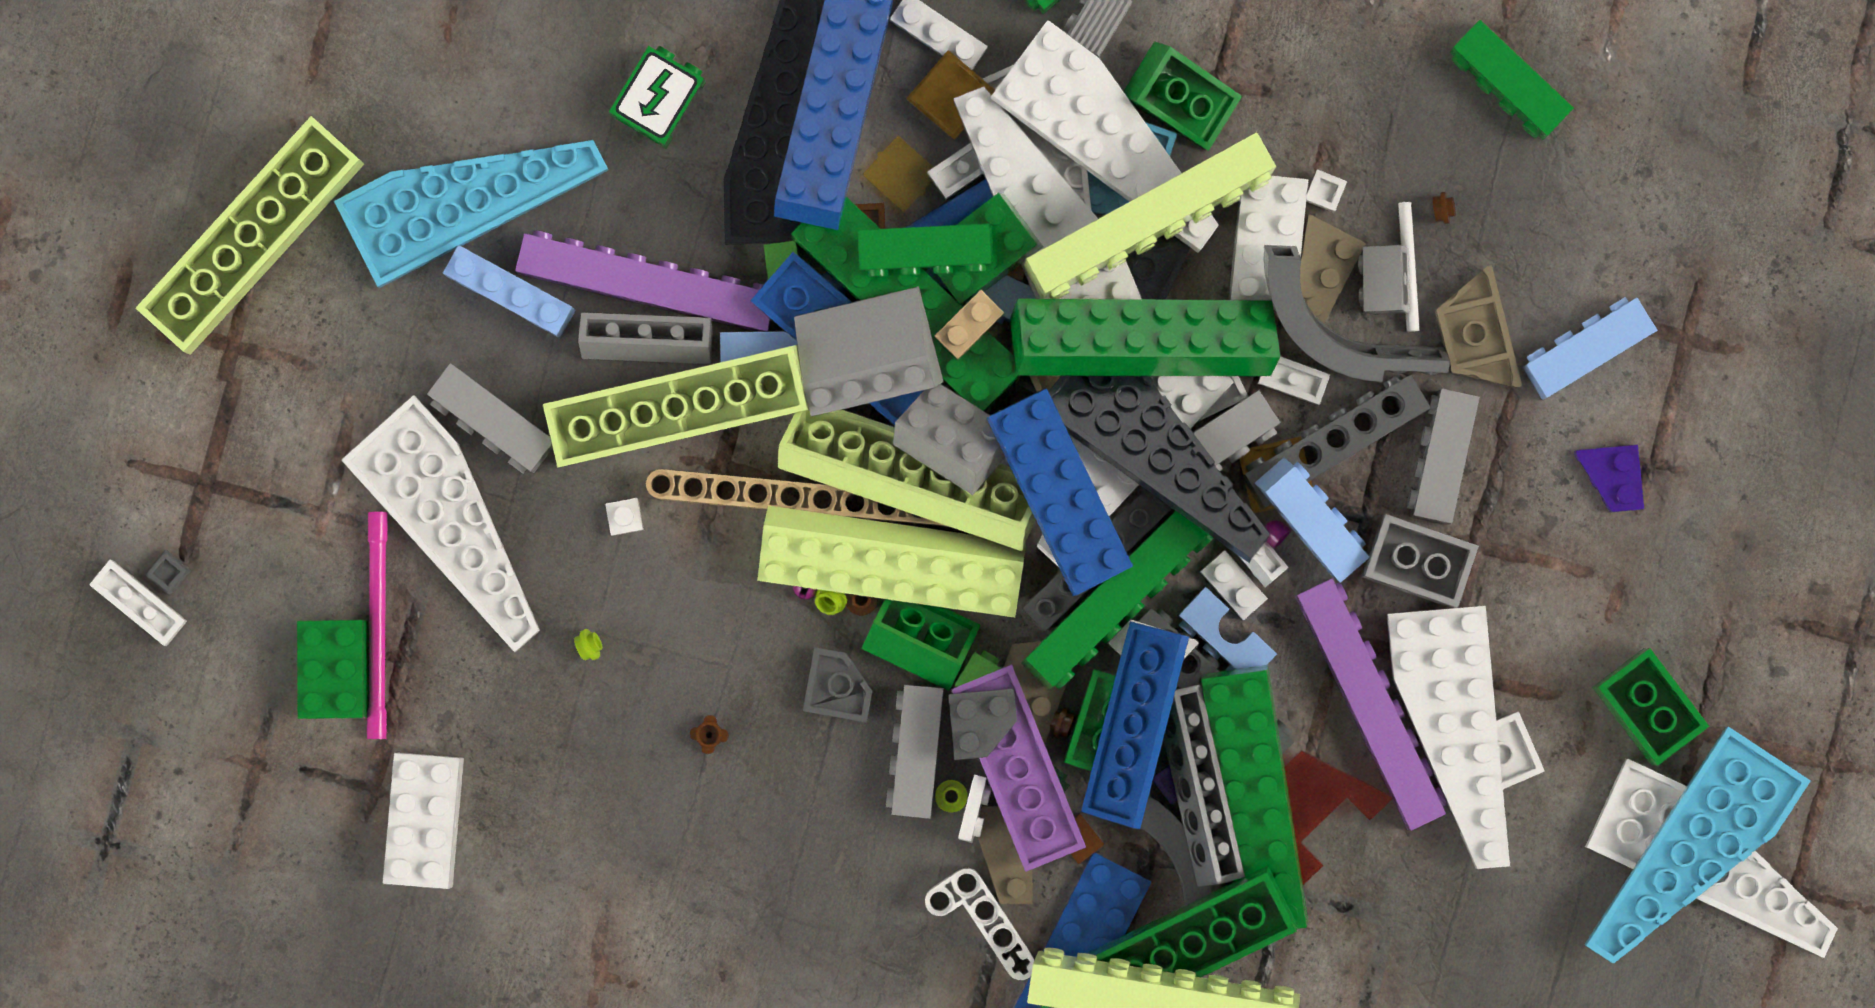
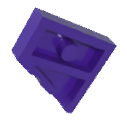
[1574,445,1644,513]

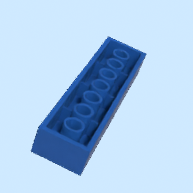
[774,0,893,230]

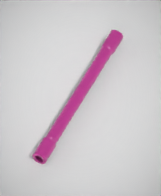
[367,512,388,739]

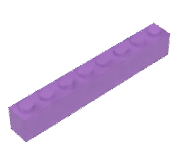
[515,230,772,332]
[1295,578,1447,831]

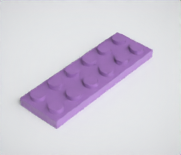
[951,665,1086,872]

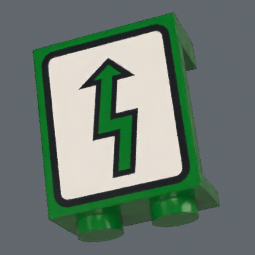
[609,46,706,149]

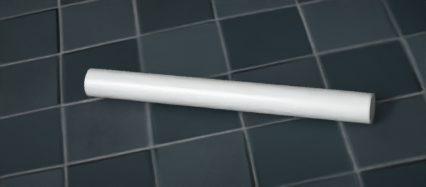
[1398,202,1420,332]

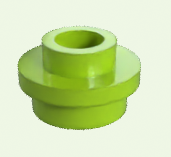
[815,589,847,615]
[574,629,603,661]
[935,780,968,813]

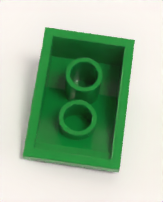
[1123,41,1242,151]
[1063,669,1116,771]

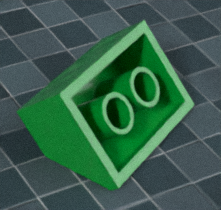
[861,599,981,691]

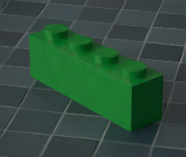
[1450,20,1574,140]
[858,224,994,277]

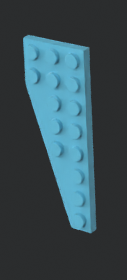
[334,140,609,288]
[1584,727,1811,964]

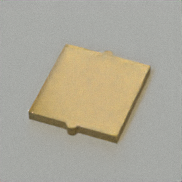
[862,136,934,212]

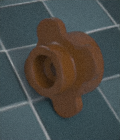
[690,715,729,754]

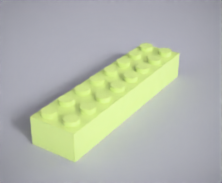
[136,116,364,355]
[1024,132,1276,299]
[543,345,809,467]
[778,409,1036,551]
[757,505,1026,618]
[1027,948,1300,1008]

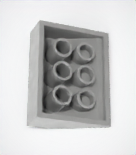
[794,286,944,416]

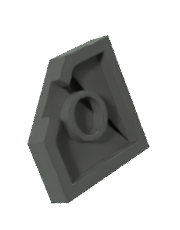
[803,647,872,723]
[949,689,1017,760]

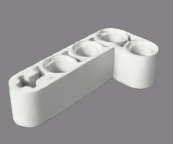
[925,868,1034,980]

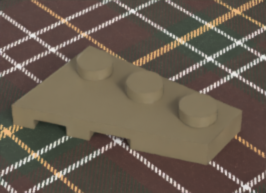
[1300,214,1366,323]
[978,806,1033,904]

